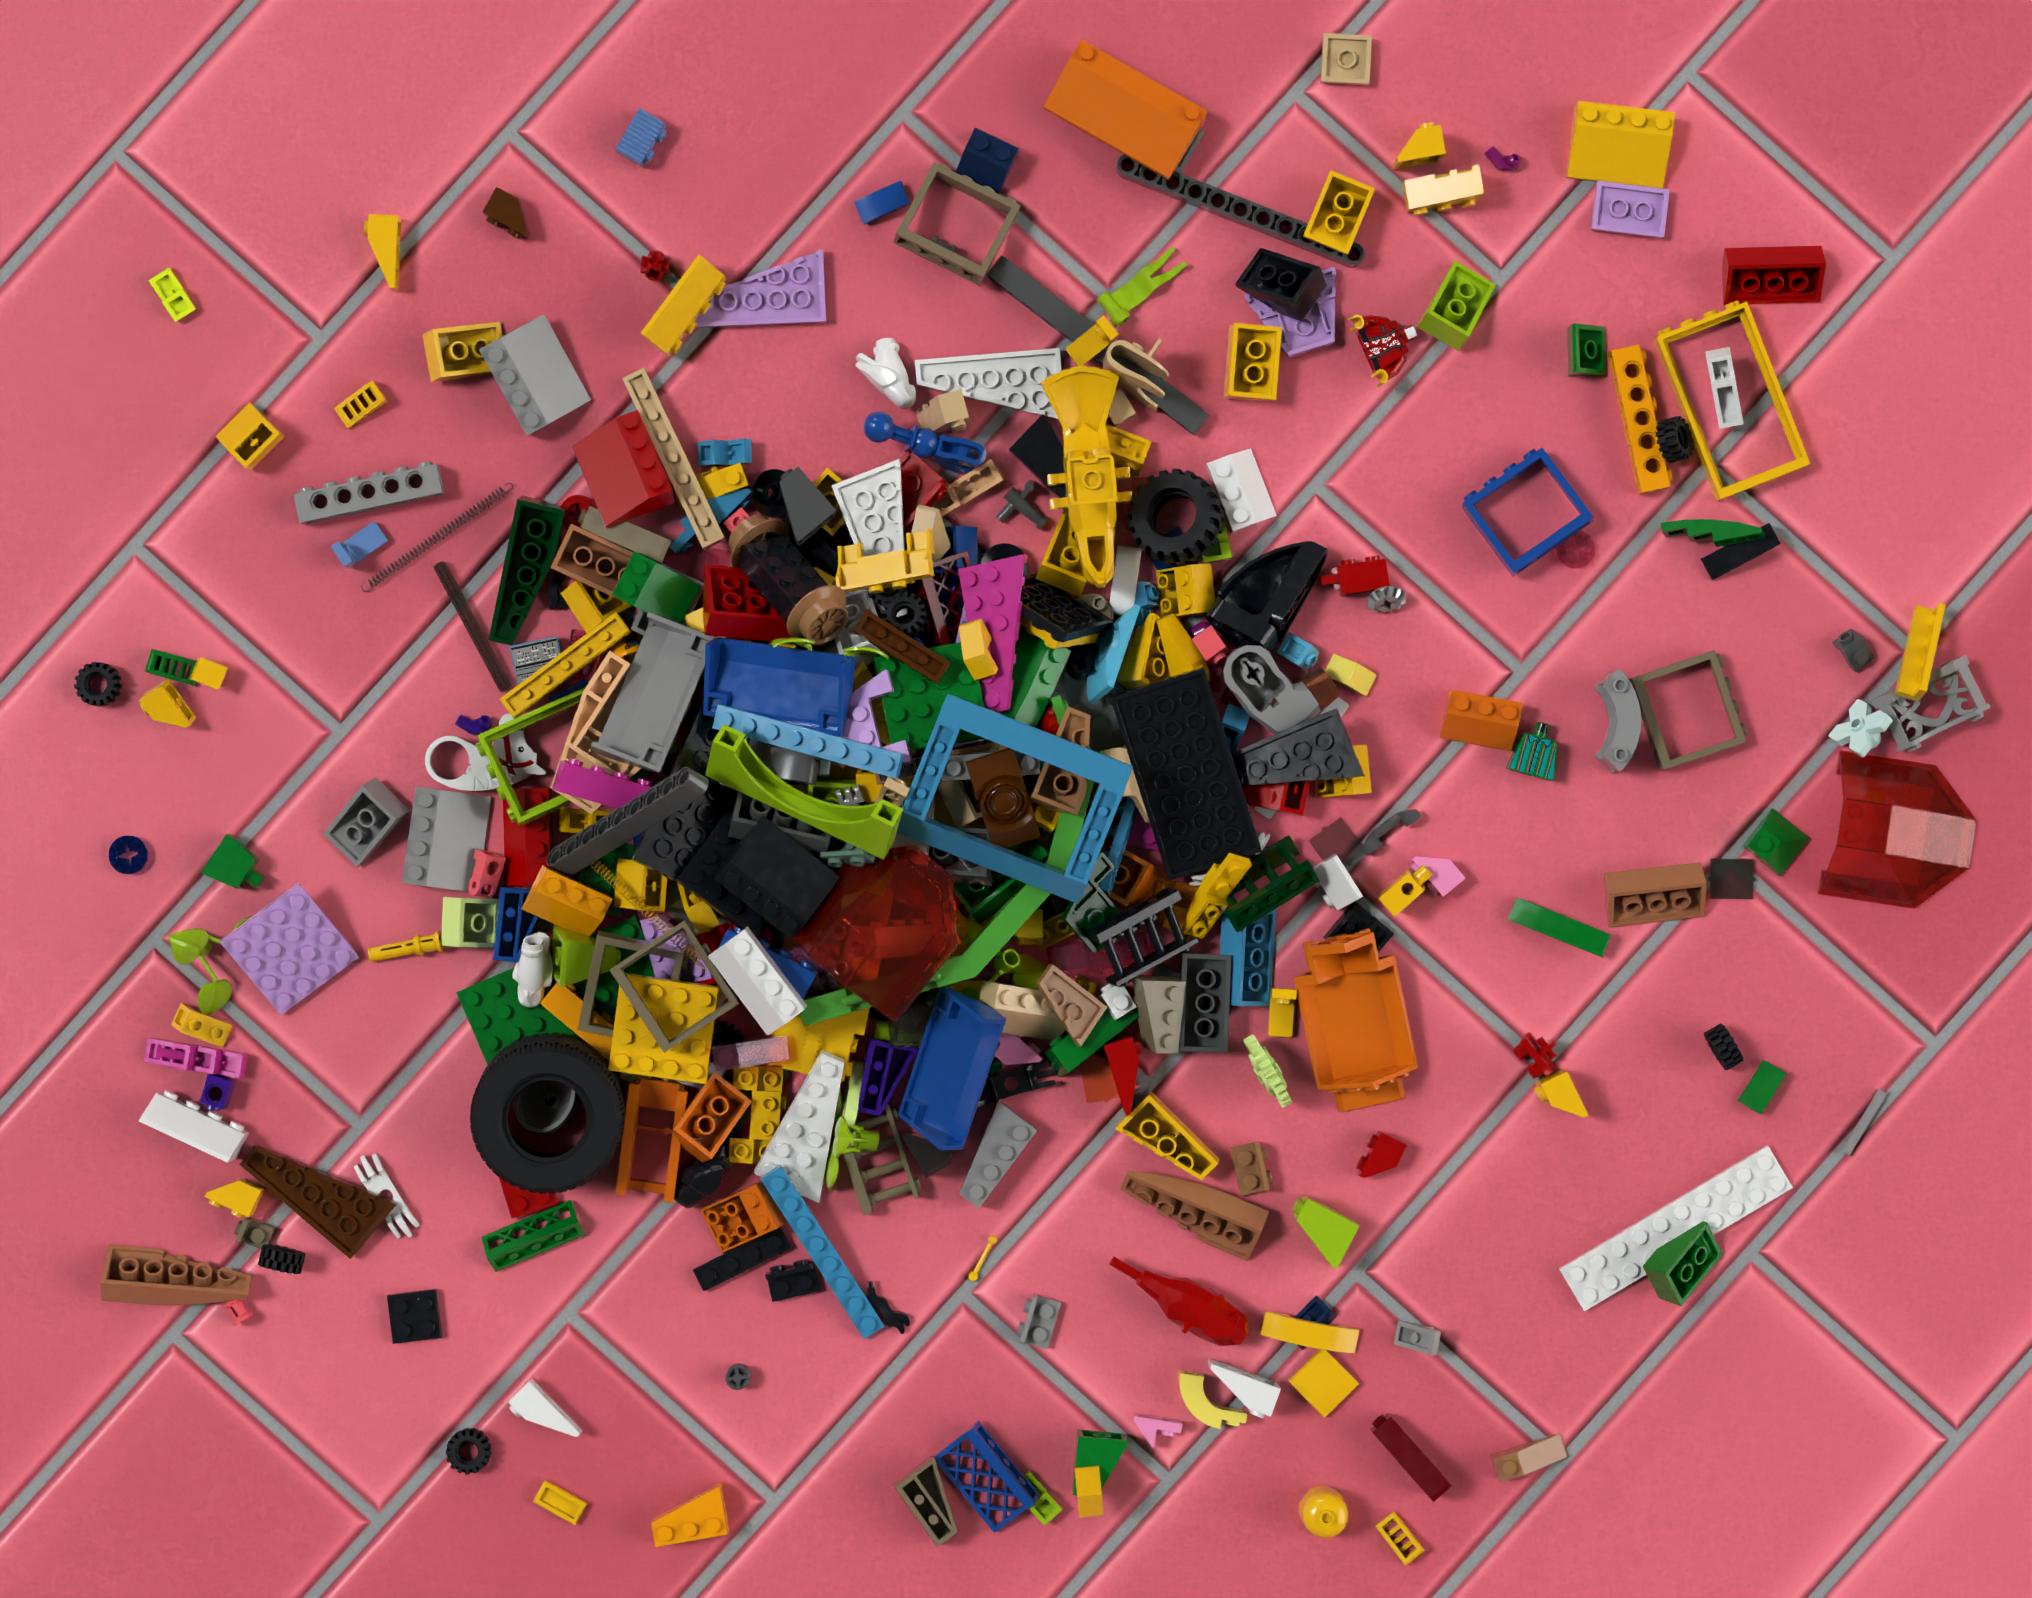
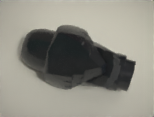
[674,1145,732,1208]

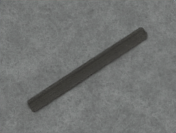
[434,561,512,692]

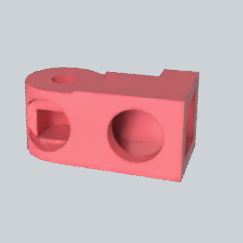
[468,849,506,898]

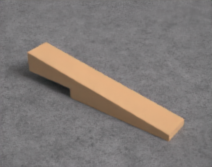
[904,459,1006,540]

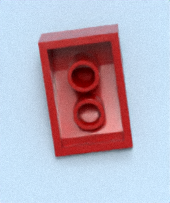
[1103,1035,1142,1116]

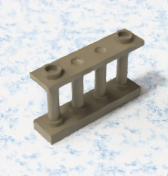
[833,1103,922,1216]

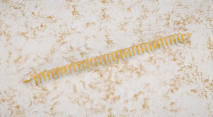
[589,860,707,969]

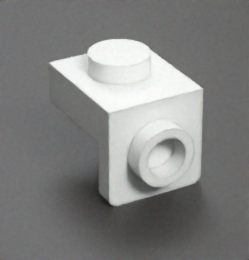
[1097,984,1137,1020]

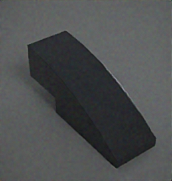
[1700,523,1781,580]

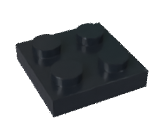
[387,1289,442,1344]

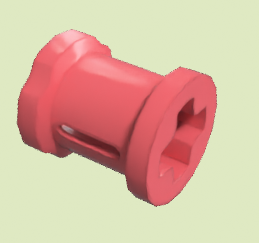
[221,1299,253,1326]

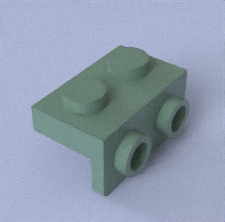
[820,835,875,868]

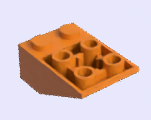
[701,1181,788,1253]

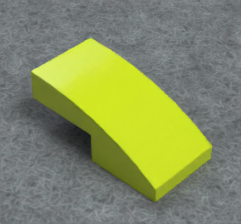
[148,267,196,322]

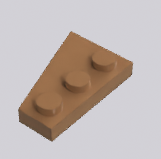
[1036,964,1107,1047]

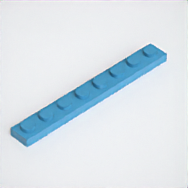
[712,704,904,778]
[760,1165,885,1339]

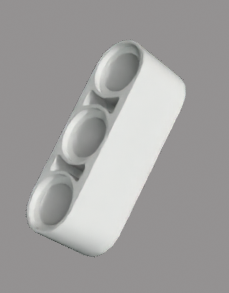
[1109,544,1142,616]

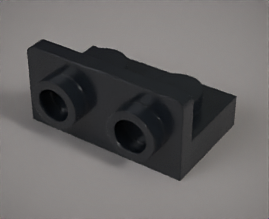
[765,1259,820,1302]

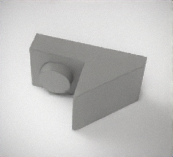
[1394,1321,1441,1356]

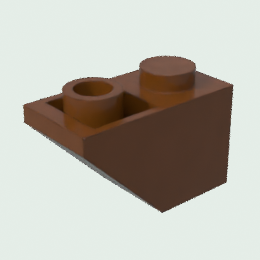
[483,187,530,240]

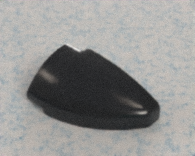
[1205,541,1328,653]

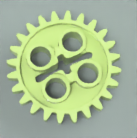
[1243,1034,1293,1108]

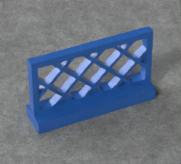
[934,1420,1041,1533]

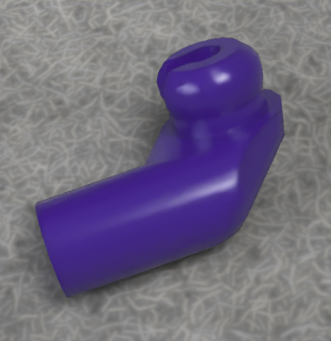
[455,714,492,735]

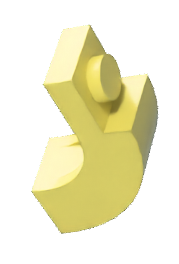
[1178,1370,1247,1429]

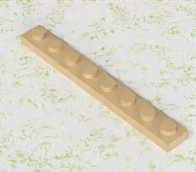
[622,368,726,550]

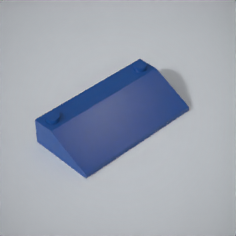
[703,637,855,736]
[898,986,1006,1151]

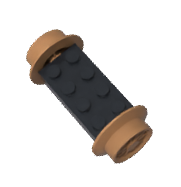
[729,514,849,645]

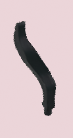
[548,570,567,610]
[867,1281,910,1334]

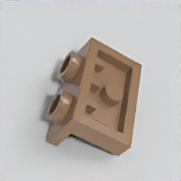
[1230,1141,1273,1196]

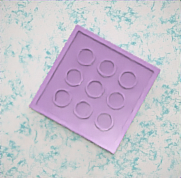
[220,882,359,1015]

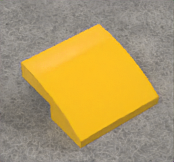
[1288,1349,1359,1418]

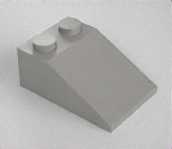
[323,777,410,867]

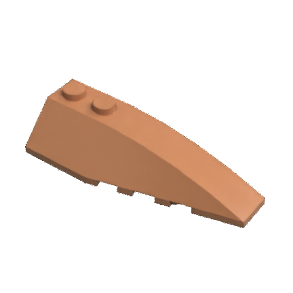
[1120,1171,1269,1261]
[100,1244,252,1305]

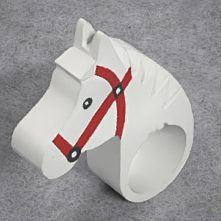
[425,713,547,791]

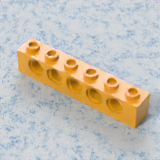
[1607,344,1673,495]

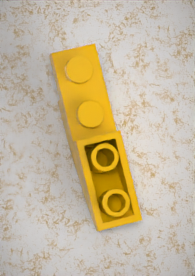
[1182,853,1252,939]

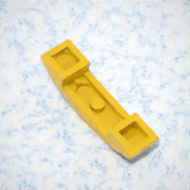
[1260,1310,1360,1353]

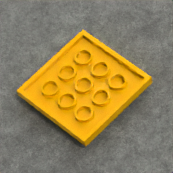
[609,973,719,1084]

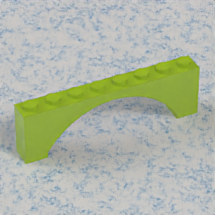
[705,724,903,860]

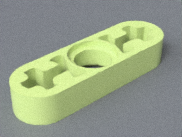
[841,1060,863,1126]

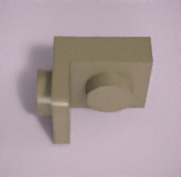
[234,1217,276,1249]

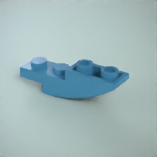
[669,488,752,555]

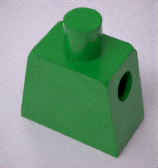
[201,834,265,889]

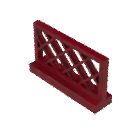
[914,551,971,647]

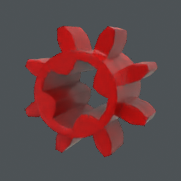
[640,251,670,281]

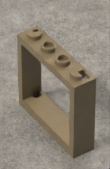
[893,162,1021,286]
[1629,650,1747,771]
[610,920,740,1053]
[577,931,689,1037]

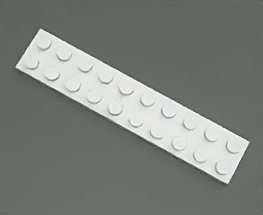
[1559,1145,1793,1311]

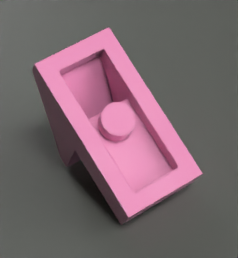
[1133,1413,1183,1449]

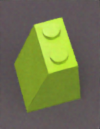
[1292,1195,1359,1269]

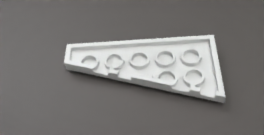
[915,348,1062,420]
[832,459,908,618]
[754,1050,844,1203]

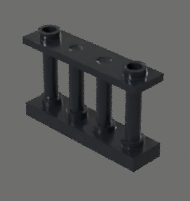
[1086,887,1198,987]

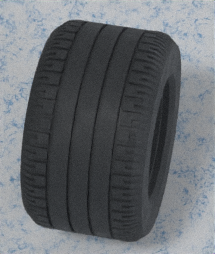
[470,1033,626,1194]

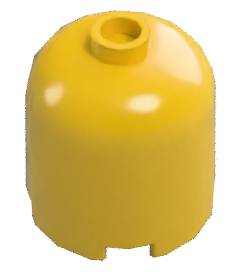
[1299,1486,1348,1538]

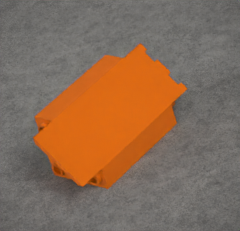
[1294,928,1418,1112]

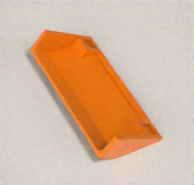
[1043,40,1208,180]

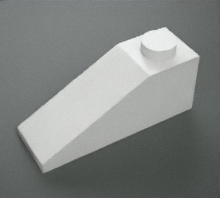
[508,1379,582,1437]

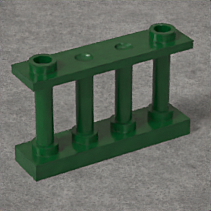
[1224,835,1320,932]

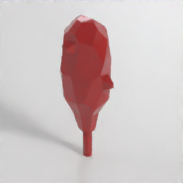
[1109,1256,1249,1346]

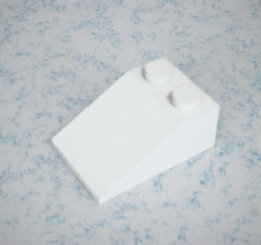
[1208,1358,1281,1418]

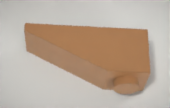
[1490,1433,1567,1482]

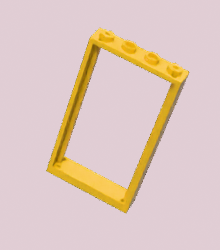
[1653,300,1810,501]

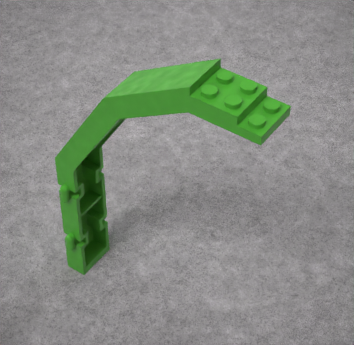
[800,695,1094,1026]

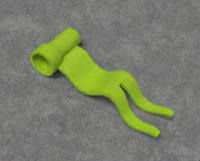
[1097,246,1187,328]

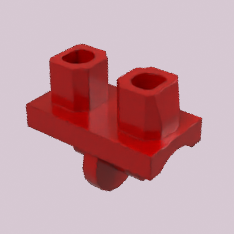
[1513,1032,1557,1079]

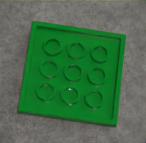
[874,642,985,752]

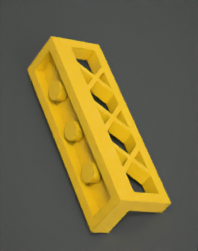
[1895,603,1946,702]

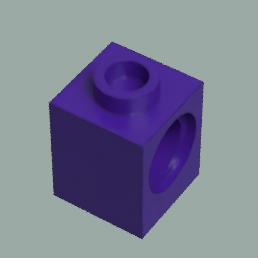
[200,1074,236,1112]

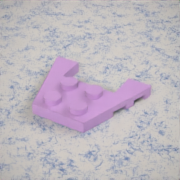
[1244,267,1336,358]
[837,670,913,764]

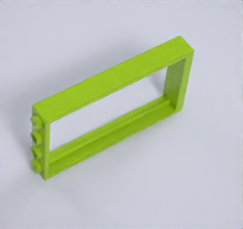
[475,687,679,827]

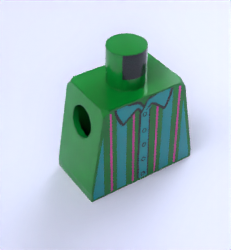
[1506,722,1557,781]

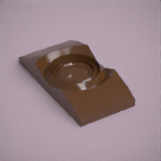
[965,748,1041,848]

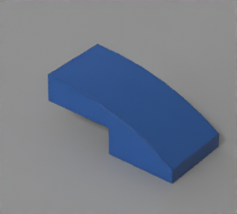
[854,181,911,224]

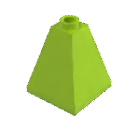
[551,926,621,987]

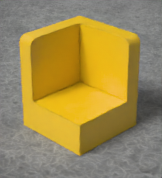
[190,657,228,690]

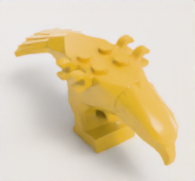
[1041,365,1133,588]

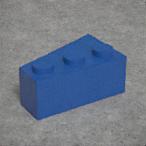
[492,886,538,962]

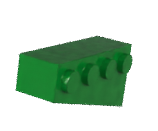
[1041,1001,1139,1077]

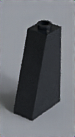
[1009,414,1067,498]

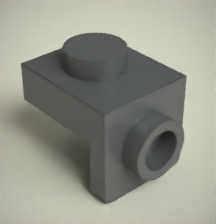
[1832,629,1875,672]

